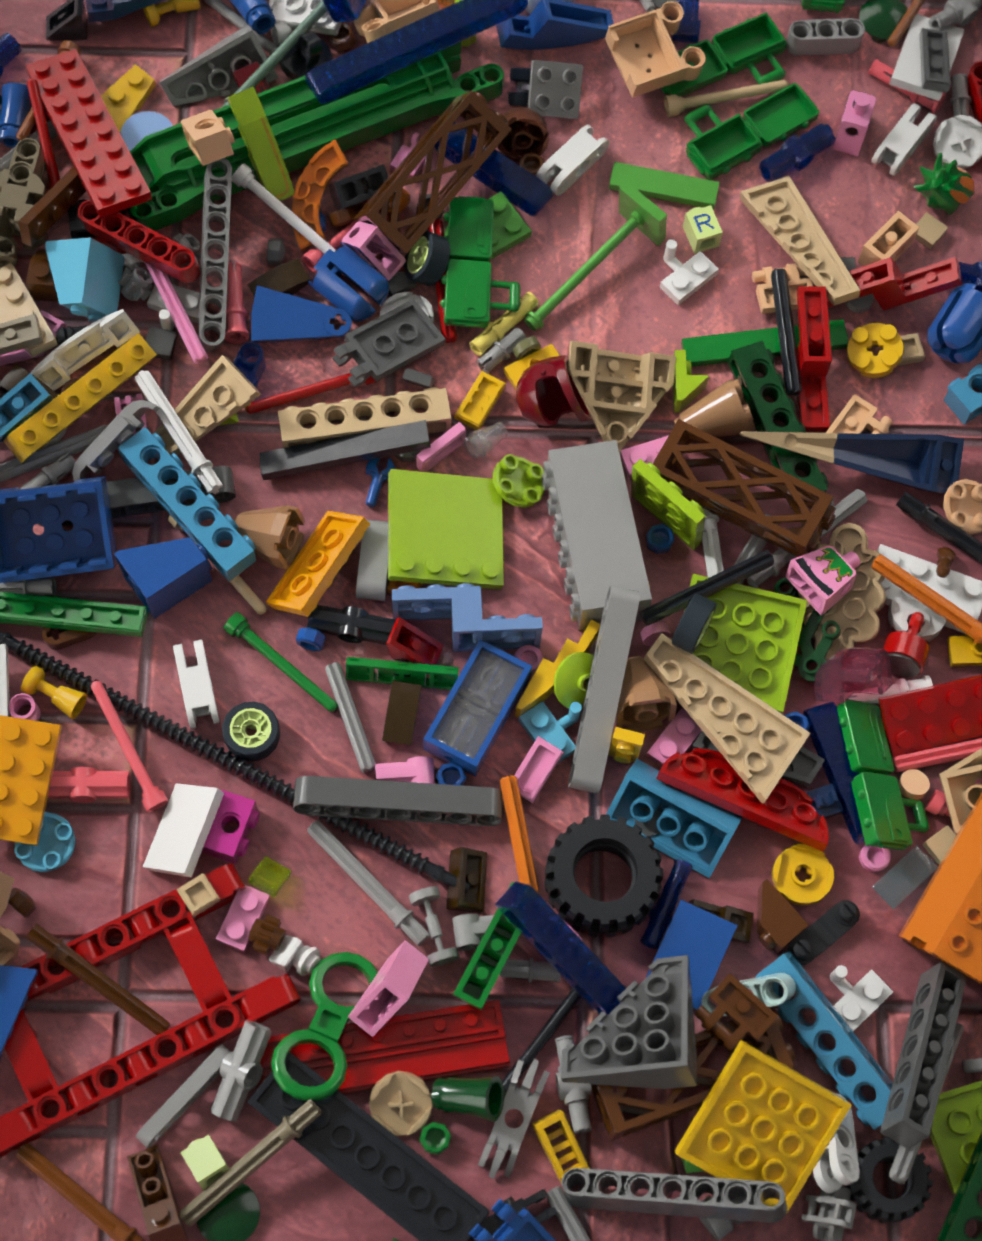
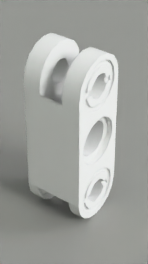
[871,103,937,176]
[536,125,609,196]
[173,639,220,729]
[813,1093,859,1193]

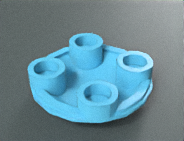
[14,812,76,872]

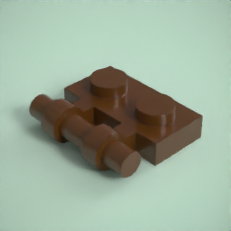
[694,973,778,1051]

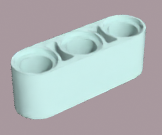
[702,973,796,1016]

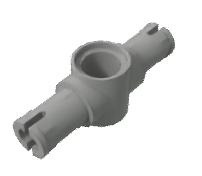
[929,0,982,30]
[555,1035,592,1134]

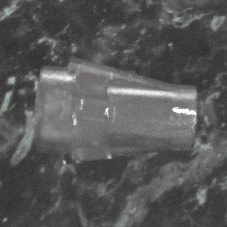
[464,422,508,458]

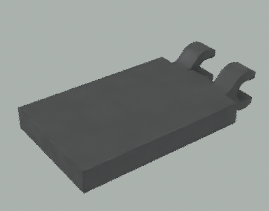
[332,299,446,388]

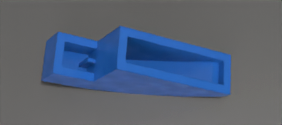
[496,0,614,50]

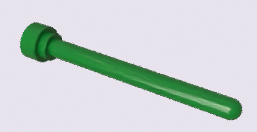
[223,612,338,712]

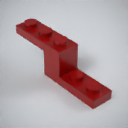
[814,257,962,311]
[797,286,832,432]

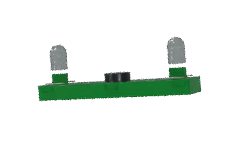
[346,644,459,690]

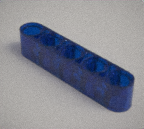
[434,122,553,216]
[803,701,865,844]

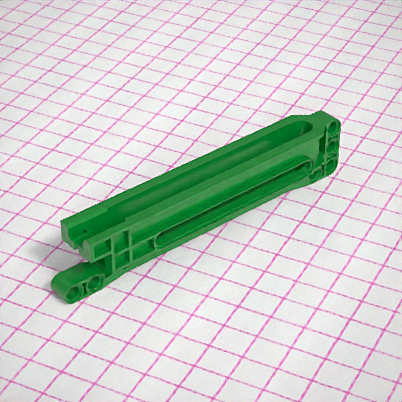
[126,20,504,231]

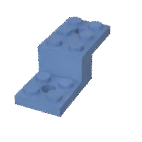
[392,583,543,652]

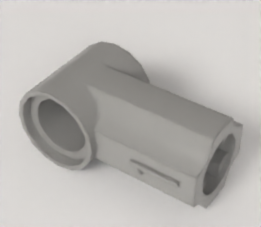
[452,914,494,951]

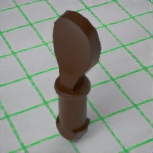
[936,547,956,578]

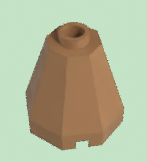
[233,505,305,569]
[615,656,677,732]

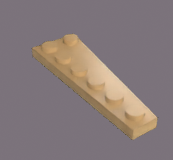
[740,176,860,305]

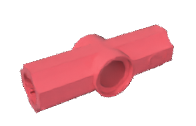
[48,767,131,803]

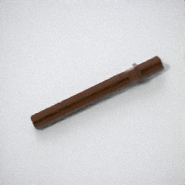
[25,923,170,1035]

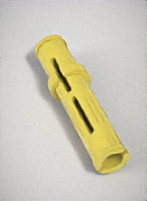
[469,292,539,356]

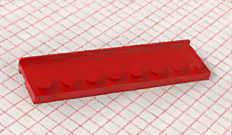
[257,1000,510,1095]

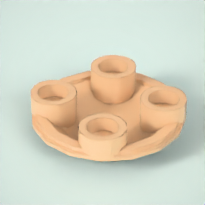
[943,479,982,535]

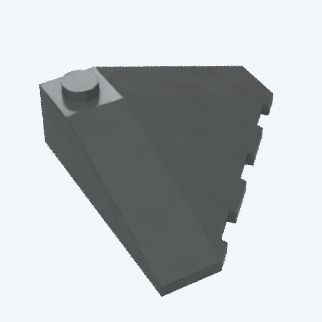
[561,955,697,1089]

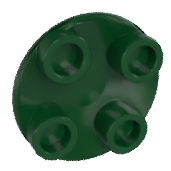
[859,0,910,43]
[196,1183,260,1241]

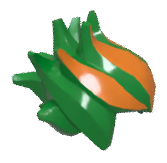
[914,153,975,215]

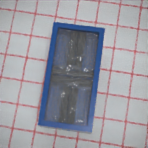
[423,640,532,777]

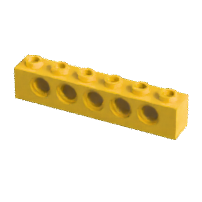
[3,333,157,463]

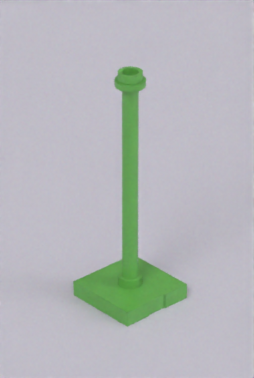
[524,181,667,331]

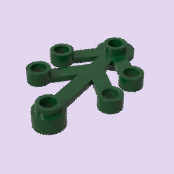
[774,578,841,682]

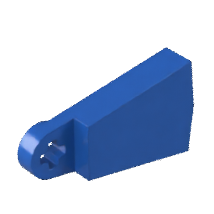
[251,286,352,344]

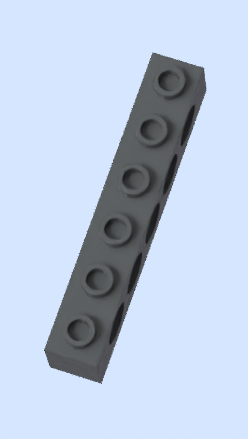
[880,961,967,1148]

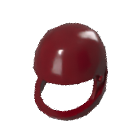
[516,355,591,426]

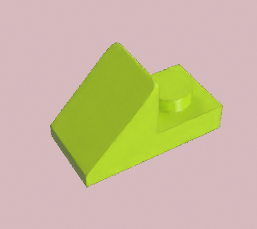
[673,350,709,413]

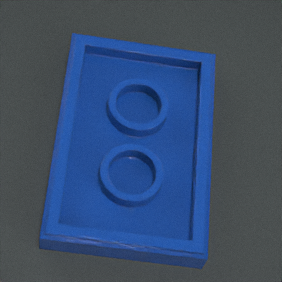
[645,900,738,1009]

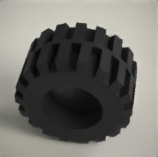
[846,1137,933,1223]

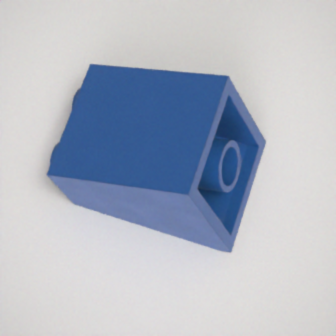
[114,537,212,619]

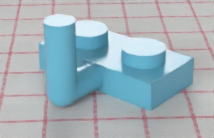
[518,701,582,763]

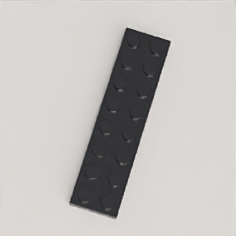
[248,1052,490,1241]

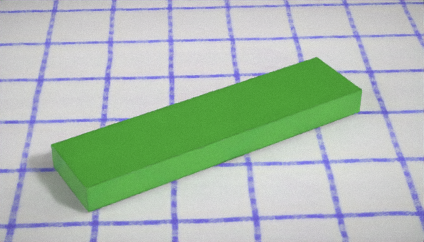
[609,162,719,210]

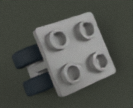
[508,60,583,119]

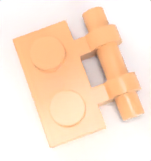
[752,263,813,314]
[826,394,893,434]

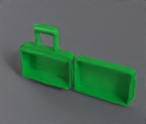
[661,12,787,96]
[684,83,819,180]
[440,196,521,328]
[837,699,929,851]

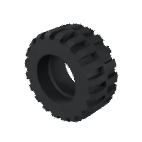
[544,814,663,937]

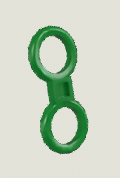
[271,952,378,1101]

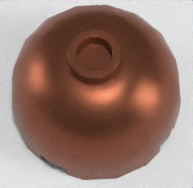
[497,107,549,163]

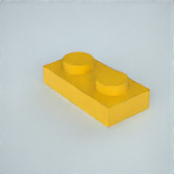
[608,727,645,764]

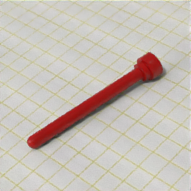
[27,78,60,190]
[245,373,376,414]

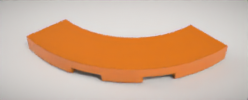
[292,139,349,251]

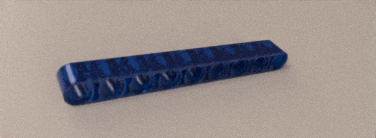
[305,0,528,104]

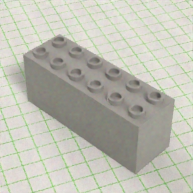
[542,440,652,631]

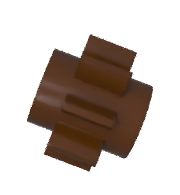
[248,914,286,956]

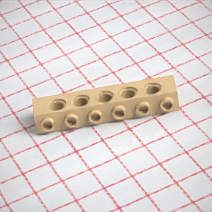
[278,387,451,448]

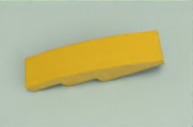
[515,620,600,718]

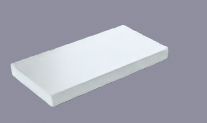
[889,14,965,101]

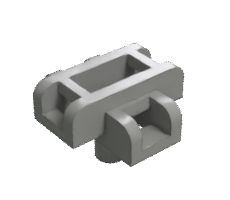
[802,1186,857,1241]

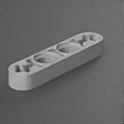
[136,1044,231,1148]

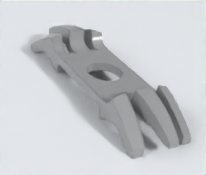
[478,1059,550,1179]

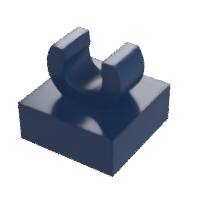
[805,783,844,819]

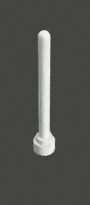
[232,163,336,254]

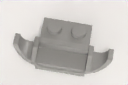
[72,400,160,482]

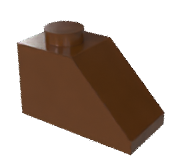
[26,249,59,302]
[757,879,809,954]

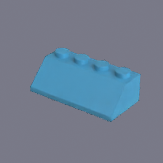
[606,759,743,878]

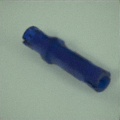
[640,859,693,950]

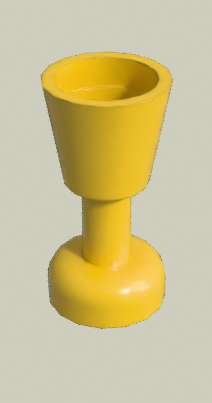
[143,0,200,27]
[21,666,88,720]

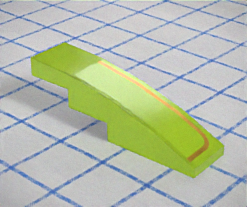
[227,86,295,201]

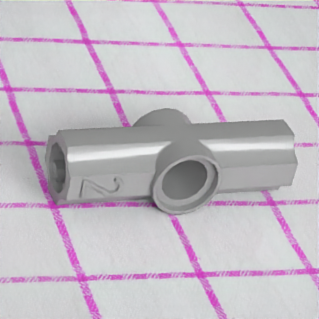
[211,1021,272,1121]

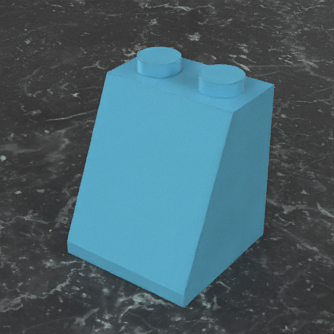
[45,238,125,323]

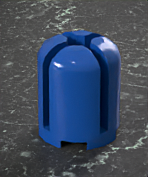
[308,242,389,322]
[927,283,982,364]

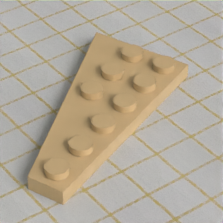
[644,633,810,804]

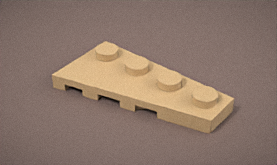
[0,262,58,357]
[153,355,261,455]

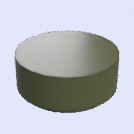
[512,336,541,360]

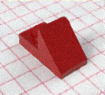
[386,617,444,665]

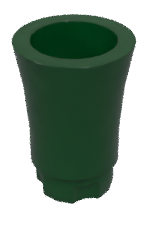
[431,1076,504,1122]

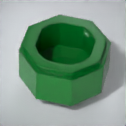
[420,1122,451,1156]

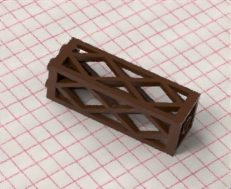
[353,91,512,255]
[653,419,836,557]
[591,1006,796,1141]

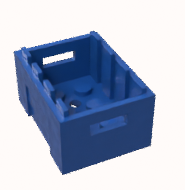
[0,476,117,583]

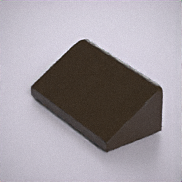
[446,847,487,912]

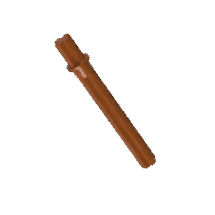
[16,1143,145,1241]

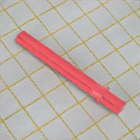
[892,738,982,773]

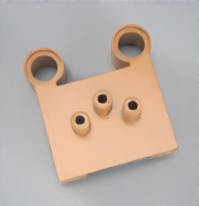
[349,0,444,51]
[605,1,705,98]

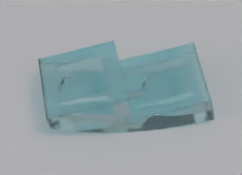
[872,845,938,909]

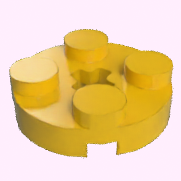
[847,323,904,378]
[772,844,834,906]

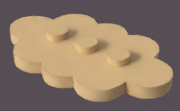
[798,523,886,665]

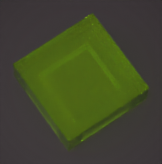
[248,856,291,897]

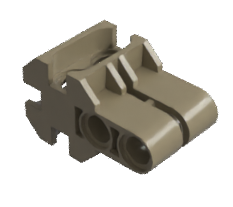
[0,138,49,251]

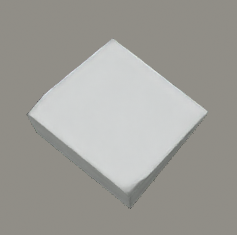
[269,935,303,972]

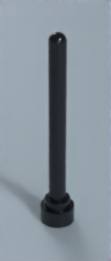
[502,971,598,1098]

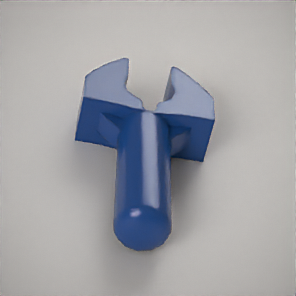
[365,458,395,508]

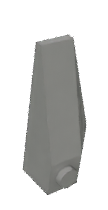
[159,25,278,106]

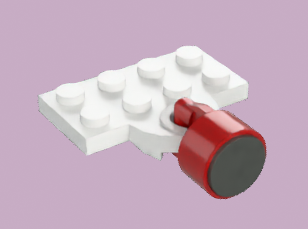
[877,544,982,677]

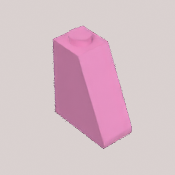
[348,940,429,1037]

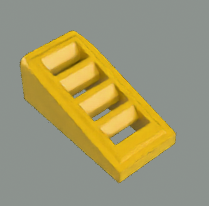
[531,1109,590,1184]

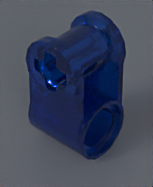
[233,342,266,388]

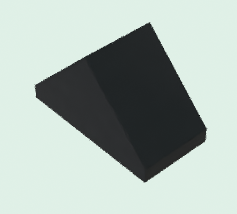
[46,0,88,41]

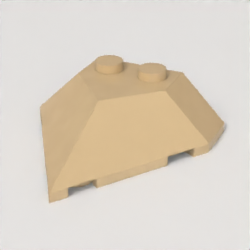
[568,340,676,454]

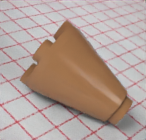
[674,379,755,438]

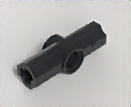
[307,605,396,645]

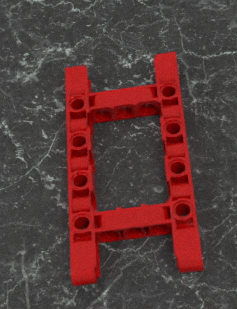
[0,863,301,1158]

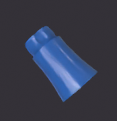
[229,0,276,34]
[0,83,32,148]

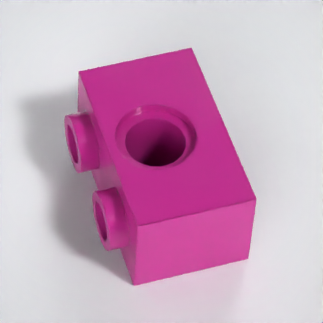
[202,789,260,864]

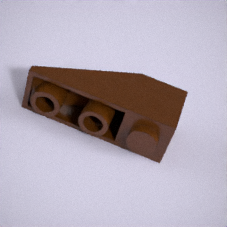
[127,1145,188,1241]

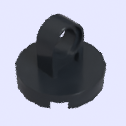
[279,32,332,80]

